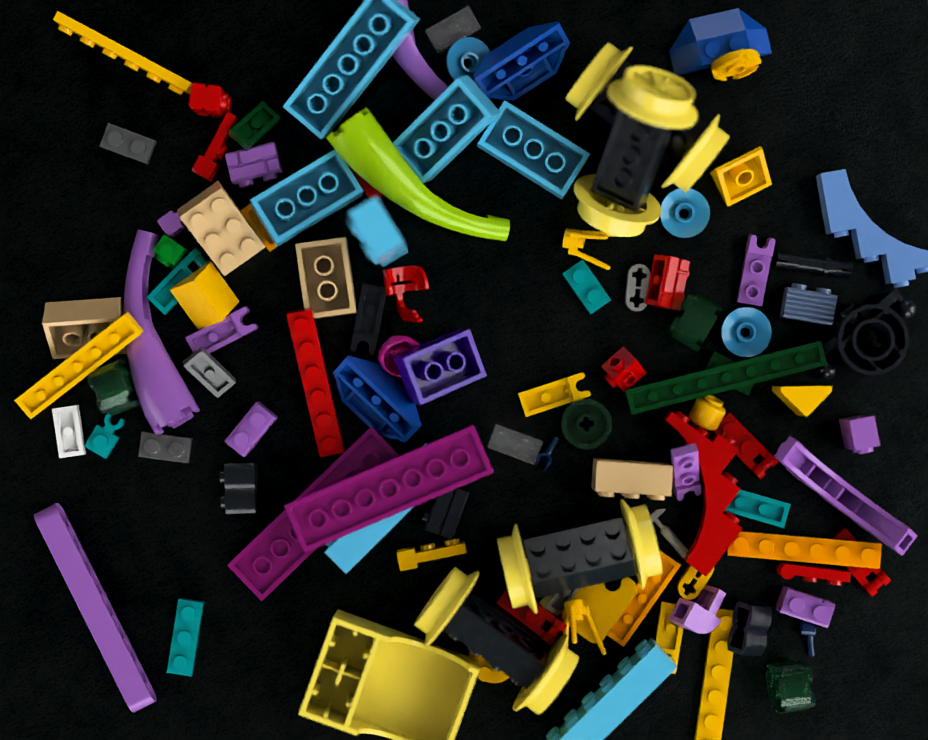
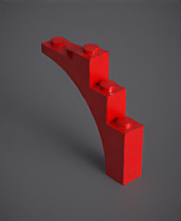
[664,411,743,576]

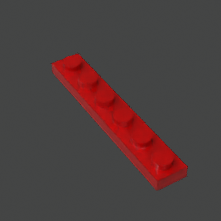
[286,307,344,457]

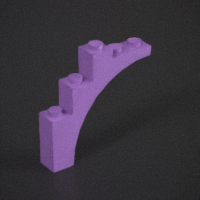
[774,436,917,556]

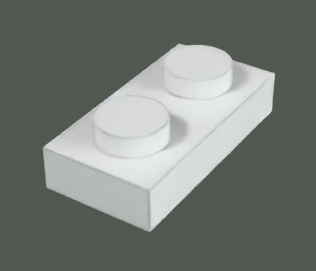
[52,405,86,458]

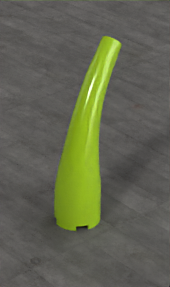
[326,107,510,241]

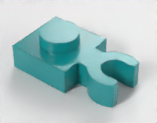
[84,412,125,459]

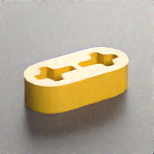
[677,564,714,600]

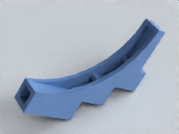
[816,169,928,288]

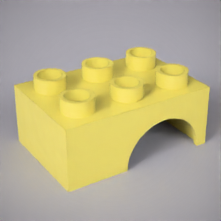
[298,609,479,740]

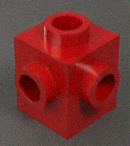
[601,346,646,392]

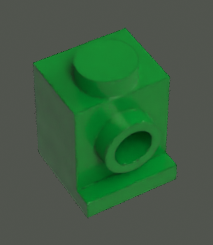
[153,234,189,270]

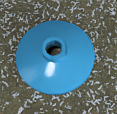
[446,37,490,86]
[660,188,710,238]
[721,307,772,357]

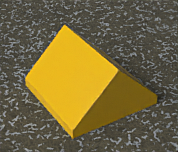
[710,147,772,207]
[169,261,240,330]
[772,385,832,417]

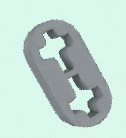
[625,264,650,312]

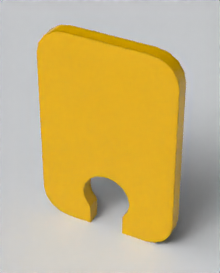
[561,577,637,643]

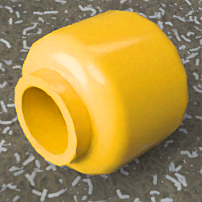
[688,395,726,431]

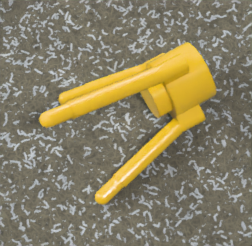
[563,228,622,270]
[562,599,606,655]

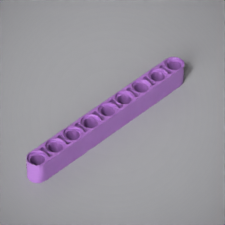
[34,503,157,713]

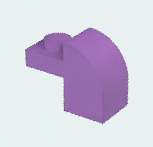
[668,585,726,634]

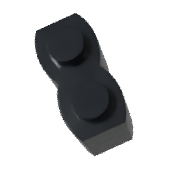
[220,462,258,514]
[727,601,772,656]

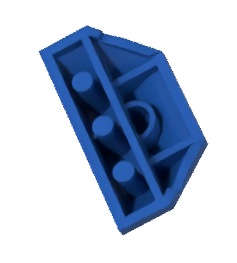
[669,8,772,76]
[473,21,570,101]
[333,356,422,442]

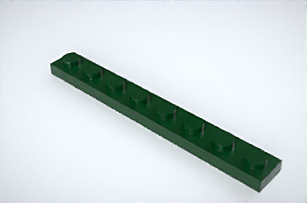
[625,341,827,415]

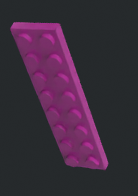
[284,425,494,553]
[227,427,400,601]

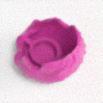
[378,335,420,378]

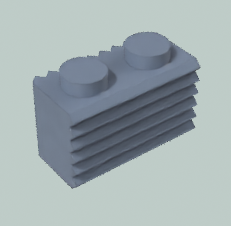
[779,283,838,326]

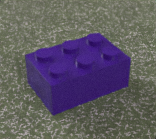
[393,328,487,405]

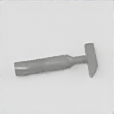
[650,509,688,558]

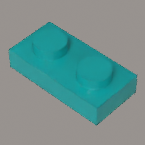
[562,260,611,315]

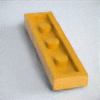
[607,550,681,647]

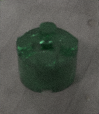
[669,293,723,352]
[87,358,141,416]
[560,398,612,449]
[765,660,815,714]

